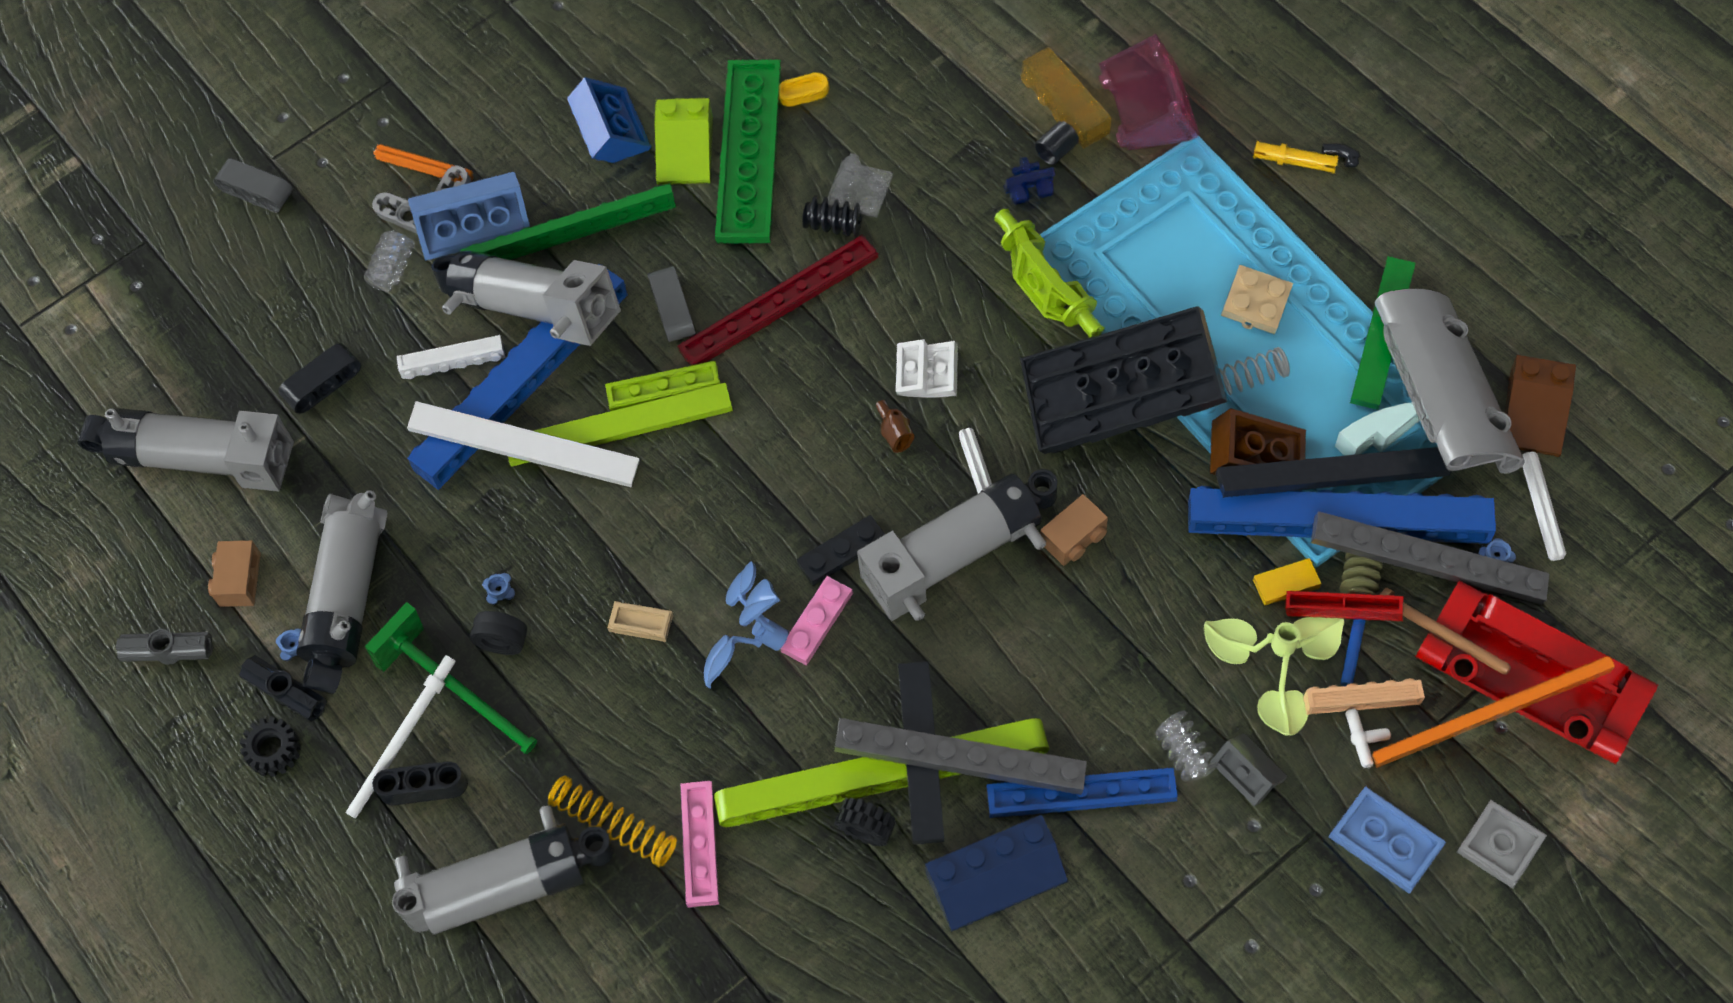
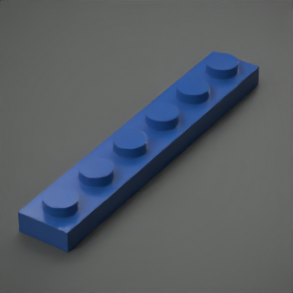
[987,768,1178,818]

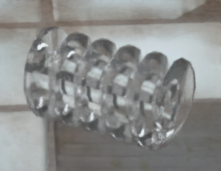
[364,231,415,292]
[1155,710,1219,782]

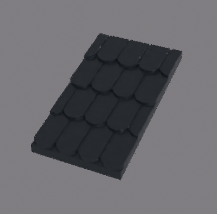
[1020,306,1228,454]

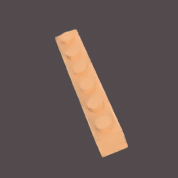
[1303,678,1425,715]

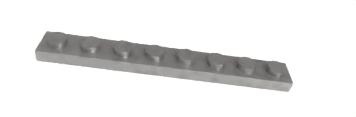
[1311,512,1549,605]
[834,718,1087,795]

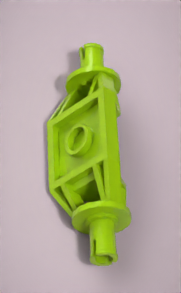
[994,208,1104,338]

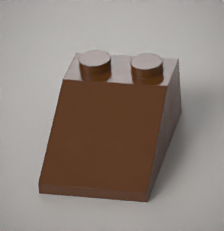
[1505,355,1576,457]
[1210,408,1306,475]

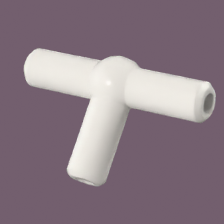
[1345,709,1391,768]

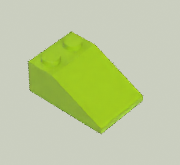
[655,98,713,185]

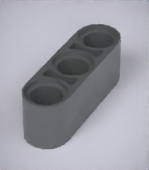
[213,159,293,212]
[647,266,695,342]

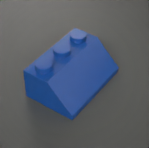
[567,77,651,163]

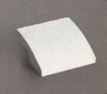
[896,339,958,397]

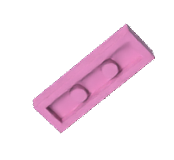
[781,576,853,666]

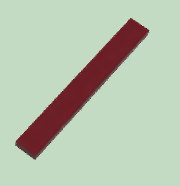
[678,234,878,366]

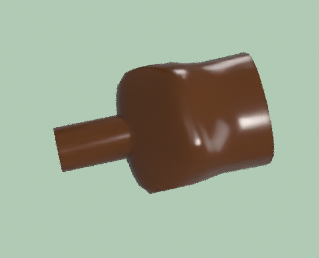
[875,400,914,453]

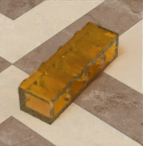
[1021,46,1111,149]

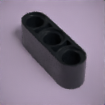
[278,343,361,414]
[372,761,468,806]

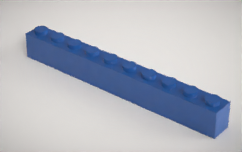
[407,264,628,490]
[1188,486,1496,544]

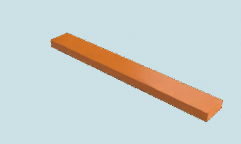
[1372,656,1615,768]

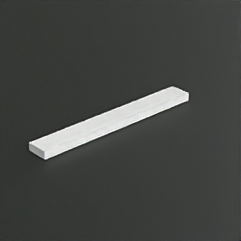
[407,401,639,488]

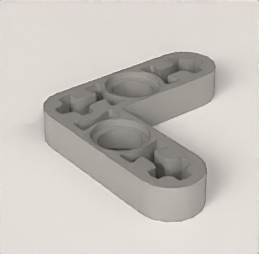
[372,166,471,233]

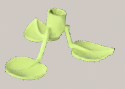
[1204,617,1344,736]

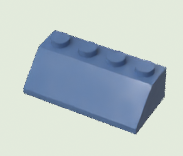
[408,172,530,261]

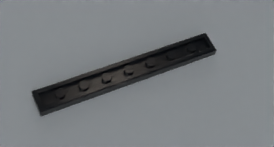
[1216,447,1452,498]

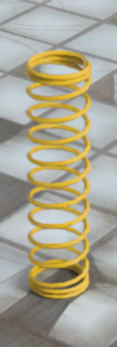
[548,776,677,867]

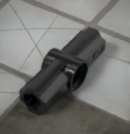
[239,655,327,722]

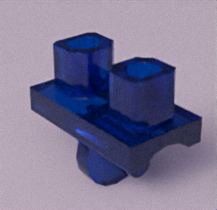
[1003,157,1055,205]

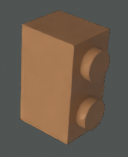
[1040,494,1108,566]
[208,540,261,607]

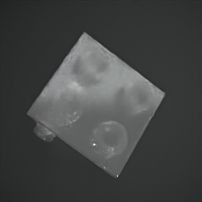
[828,154,894,218]

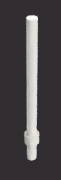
[345,655,456,819]

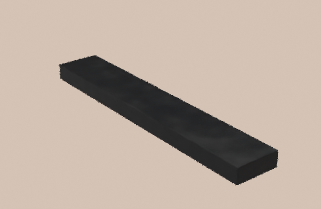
[898,661,945,845]

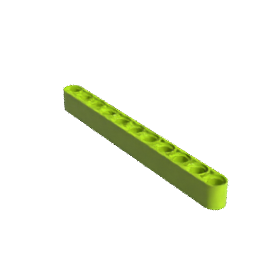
[714,718,1050,827]

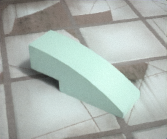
[1335,402,1420,456]

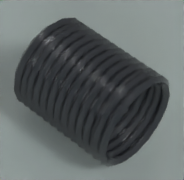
[1035,121,1079,165]

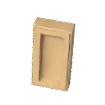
[607,601,673,642]

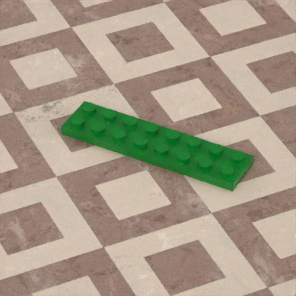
[715,60,781,243]

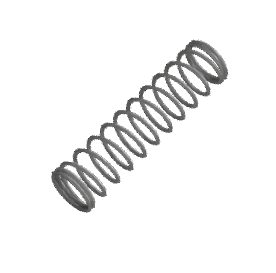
[1219,347,1290,396]

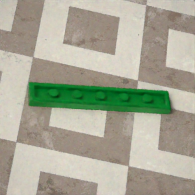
[1350,256,1416,410]

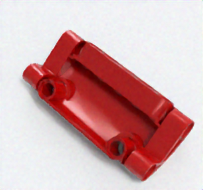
[1416,580,1659,765]

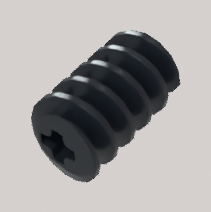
[802,195,862,238]

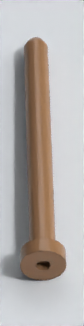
[1380,588,1511,674]

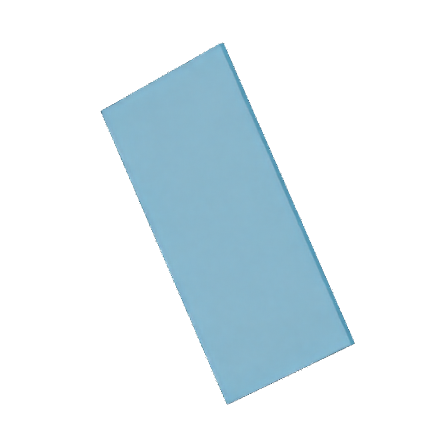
[1039,133,1443,569]

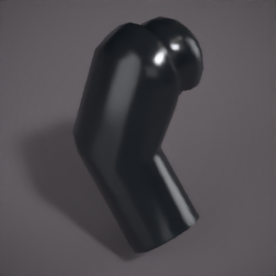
[1322,144,1361,167]

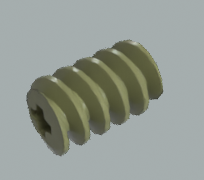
[1340,553,1383,595]

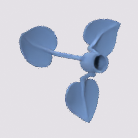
[704,561,788,689]

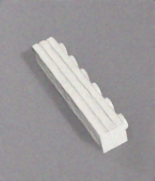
[397,335,506,379]

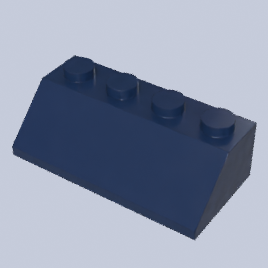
[925,814,1068,932]

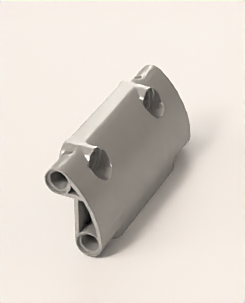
[1375,289,1525,474]

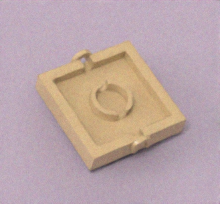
[1221,265,1293,335]

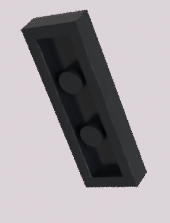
[796,515,885,586]

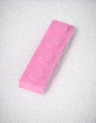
[681,781,719,907]

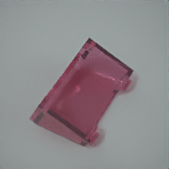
[1099,34,1200,151]

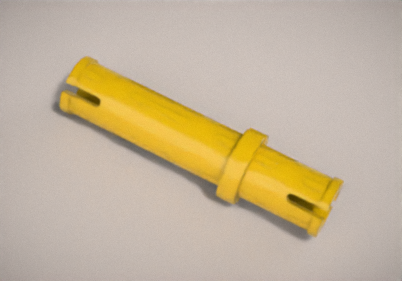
[1253,141,1338,174]

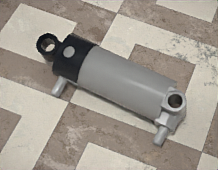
[296,490,387,694]
[392,806,614,935]

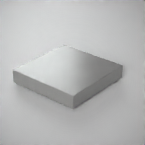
[1457,800,1547,888]

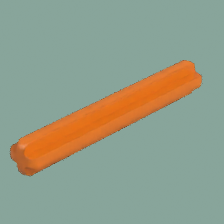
[374,144,474,182]

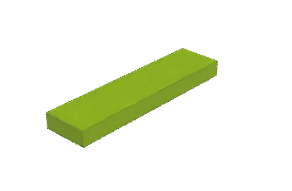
[605,361,720,411]

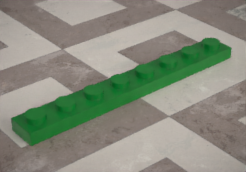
[460,184,676,260]

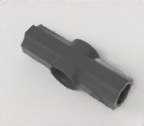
[116,629,213,665]

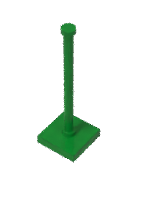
[365,602,537,754]

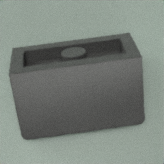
[1210,734,1287,806]

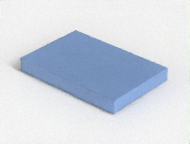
[1329,786,1446,894]

